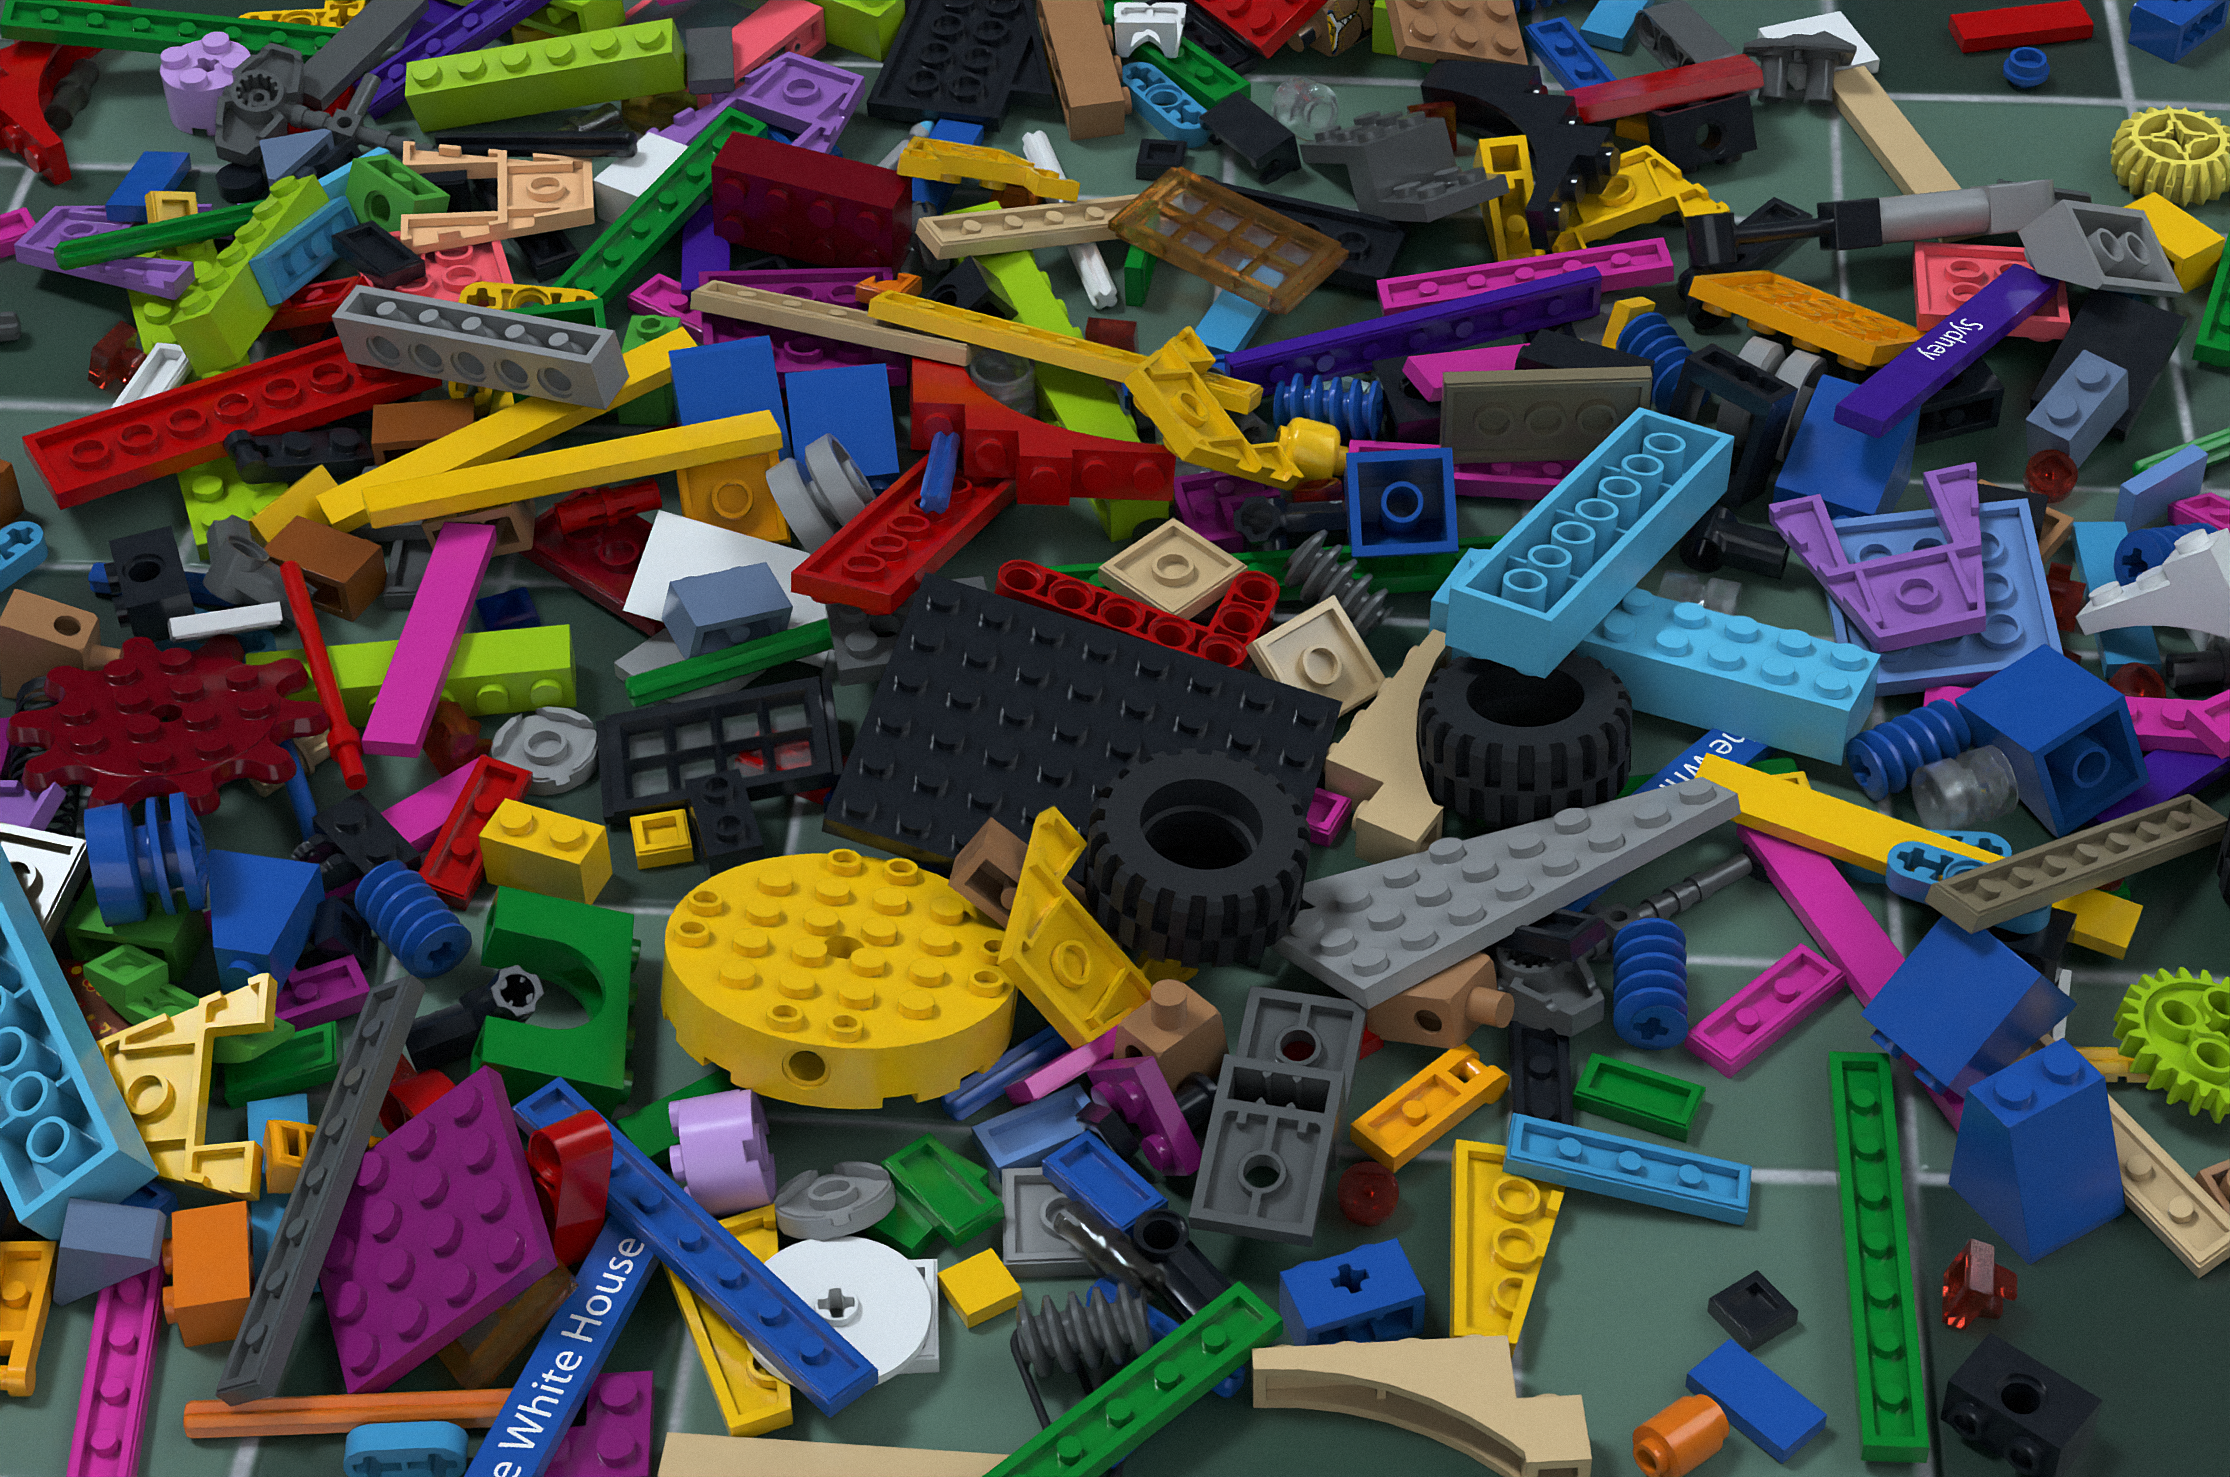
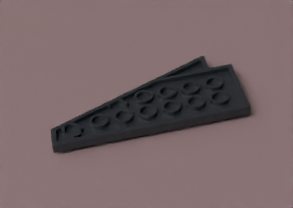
[866,0,1054,133]

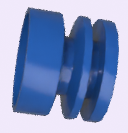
[84,792,210,927]

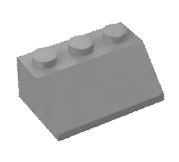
[2018,199,2184,298]

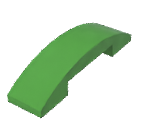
[83,943,295,1064]

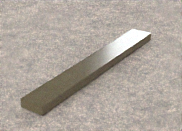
[1924,794,2228,934]

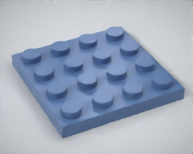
[1824,498,2063,697]

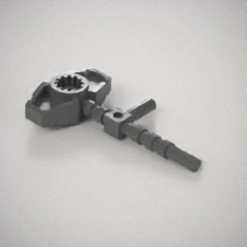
[215,43,439,167]
[1479,853,1753,1037]

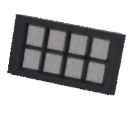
[596,676,844,826]

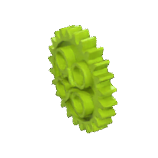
[2113,967,2230,1124]

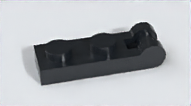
[223,427,375,484]

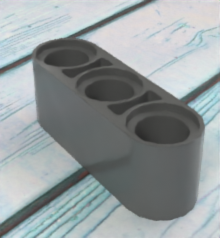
[1634,0,1738,70]

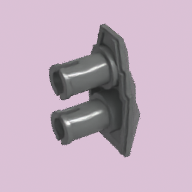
[1742,31,1857,107]

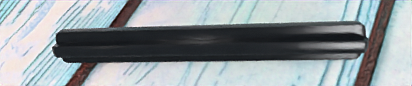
[434,131,638,157]

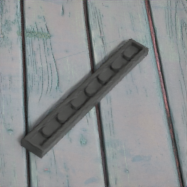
[215,975,426,1407]

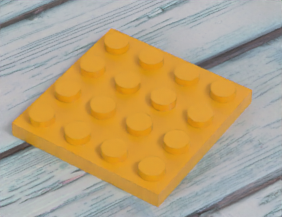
[1688,270,1927,371]

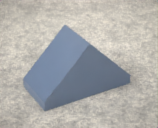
[259,129,335,193]
[53,1198,167,1306]

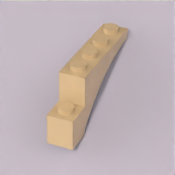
[1321,629,1452,864]
[1251,1334,1592,1477]

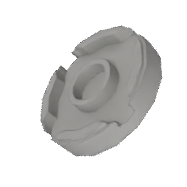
[491,707,599,796]
[773,1161,896,1240]

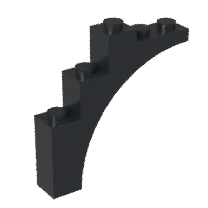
[1420,59,1620,250]

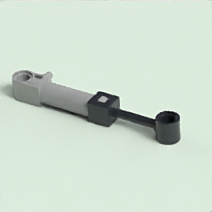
[1685,179,2055,266]

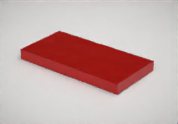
[1564,54,1764,125]

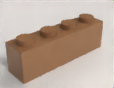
[1037,0,1132,141]

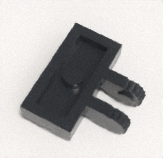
[291,792,422,894]

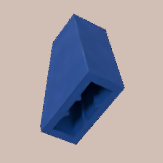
[208,849,326,998]

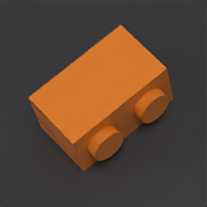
[162,1201,255,1348]

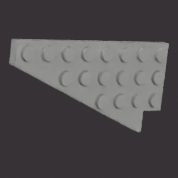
[1272,777,1741,1010]

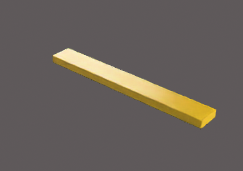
[867,290,1263,415]
[315,326,698,533]
[361,410,783,529]
[1694,753,2143,960]

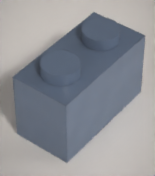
[2025,350,2129,477]
[661,562,793,660]

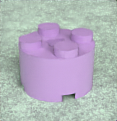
[160,32,251,136]
[669,1088,777,1218]

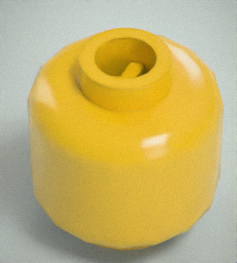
[1274,417,1348,489]

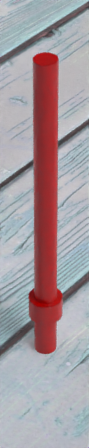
[279,560,368,790]

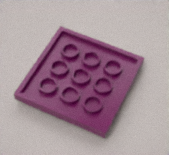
[698,267,907,392]
[319,1065,558,1394]

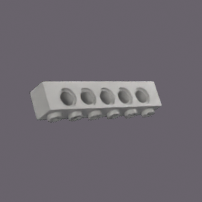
[331,285,629,410]

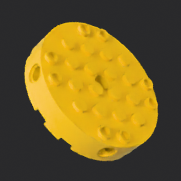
[661,849,1018,1109]

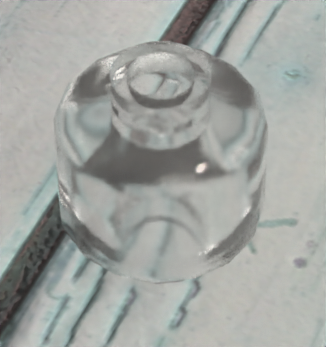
[1271,76,1339,142]

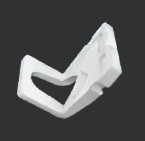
[1114,2,1186,58]

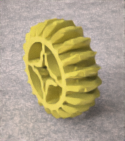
[2110,105,2230,208]

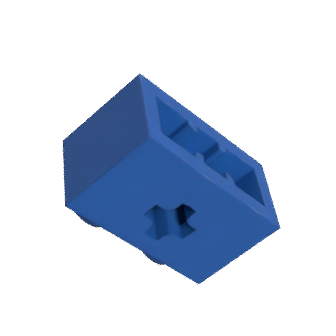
[2128,0,2230,64]
[1279,1238,1425,1346]

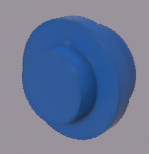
[2003,47,2050,88]

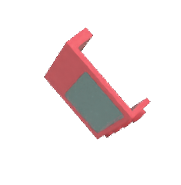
[618,0,827,110]

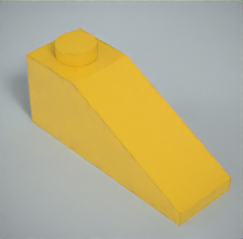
[1473,135,1545,262]

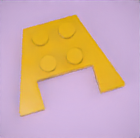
[896,136,1080,202]
[1552,145,1730,254]
[1123,326,1304,491]
[997,806,1199,1050]
[96,973,278,1201]

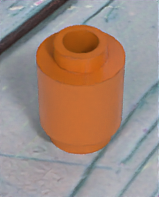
[1633,1394,1730,1477]

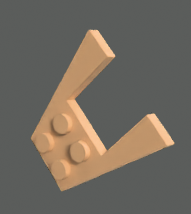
[400,141,595,254]

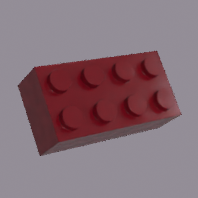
[711,131,912,280]

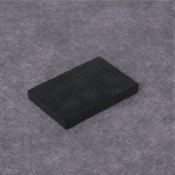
[2030,288,2187,441]

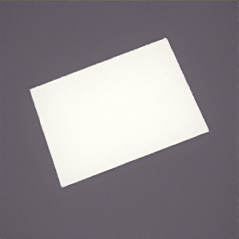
[623,510,829,668]

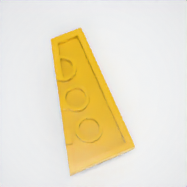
[1449,1139,1566,1359]
[661,1204,794,1438]

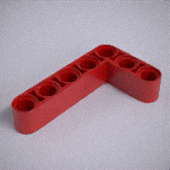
[994,560,1280,672]
[378,1069,614,1278]

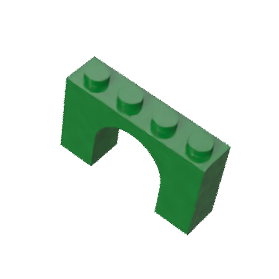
[470,885,641,1122]

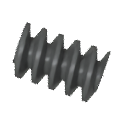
[1280,529,1394,641]
[1016,1282,1153,1378]

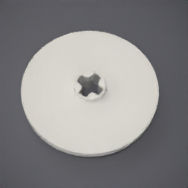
[746,1236,931,1386]

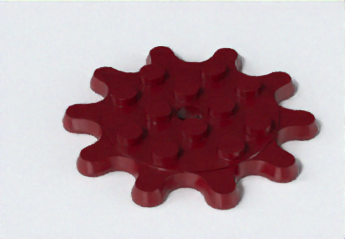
[6,634,330,816]

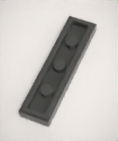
[303,0,429,112]

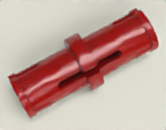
[553,477,662,535]

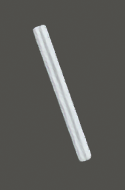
[1022,130,1117,310]

